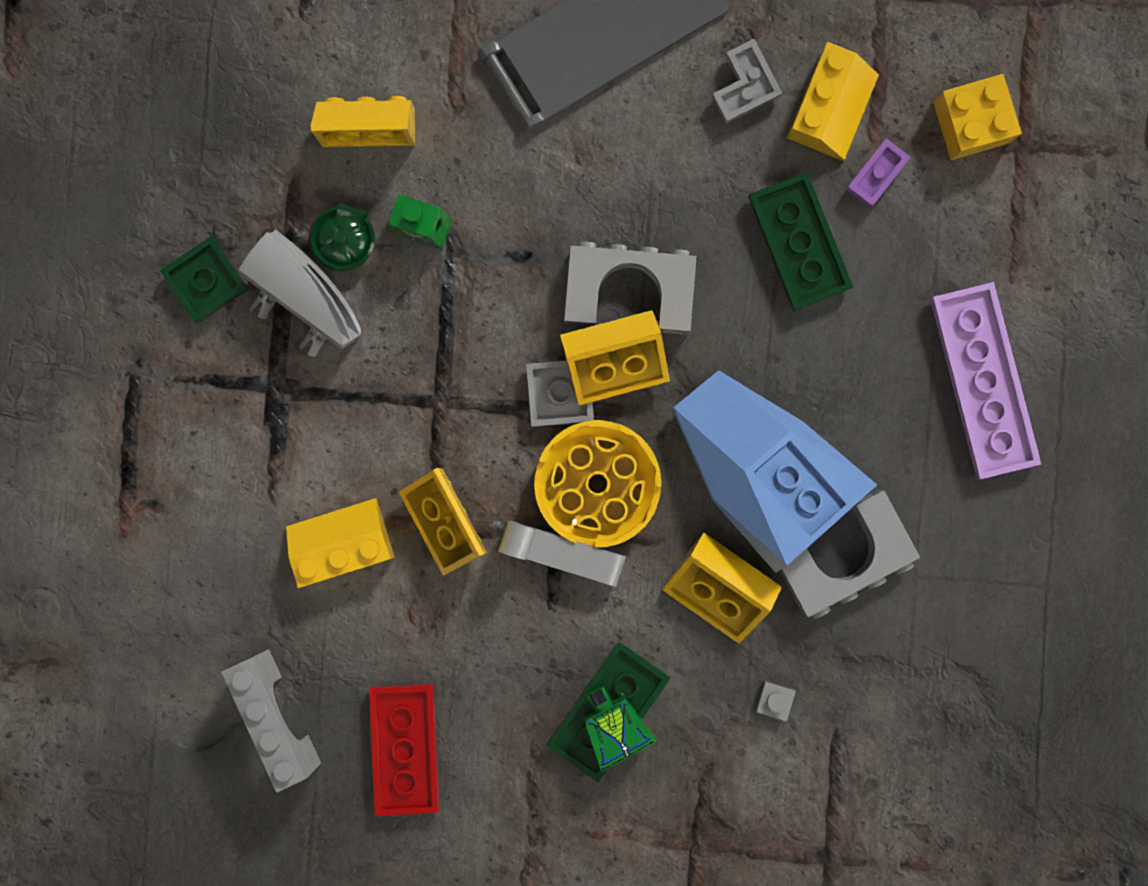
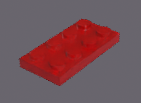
[369,683,440,816]

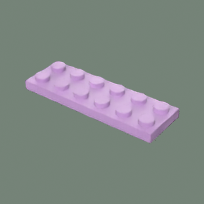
[930,282,1041,480]

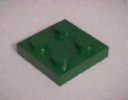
[160,236,249,324]

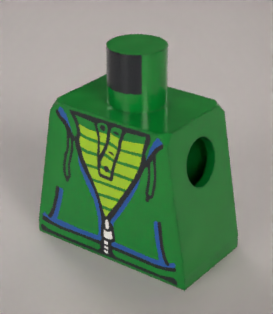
[386,194,452,250]
[584,686,656,771]

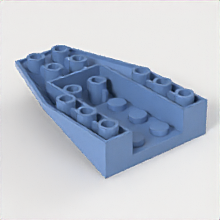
[672,370,877,573]

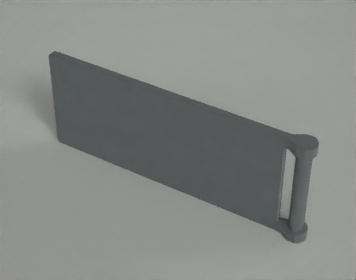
[477,0,729,133]

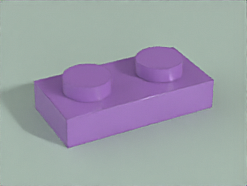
[846,138,911,208]

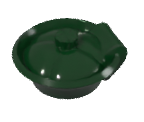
[309,203,375,272]

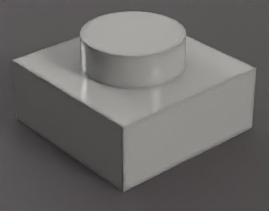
[755,680,796,722]

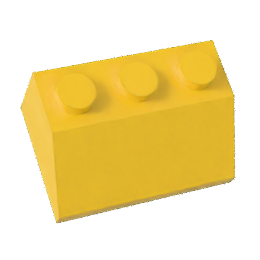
[787,42,879,161]
[311,96,415,147]
[560,310,670,406]
[399,468,487,576]
[286,498,395,588]
[662,533,782,644]

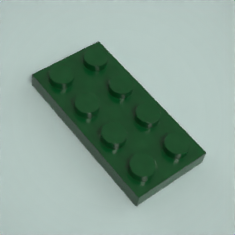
[748,172,854,312]
[546,640,671,782]

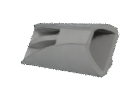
[238,229,361,357]

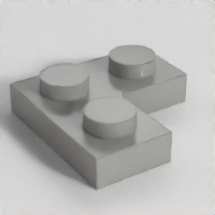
[712,39,782,124]

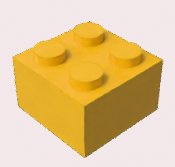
[933,74,1022,160]

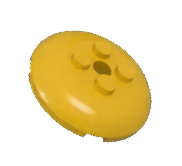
[534,420,661,547]

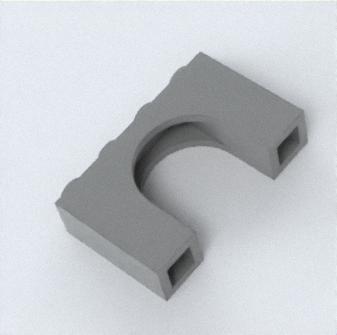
[564,242,697,335]
[780,490,920,619]
[221,649,321,793]

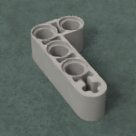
[498,520,626,587]

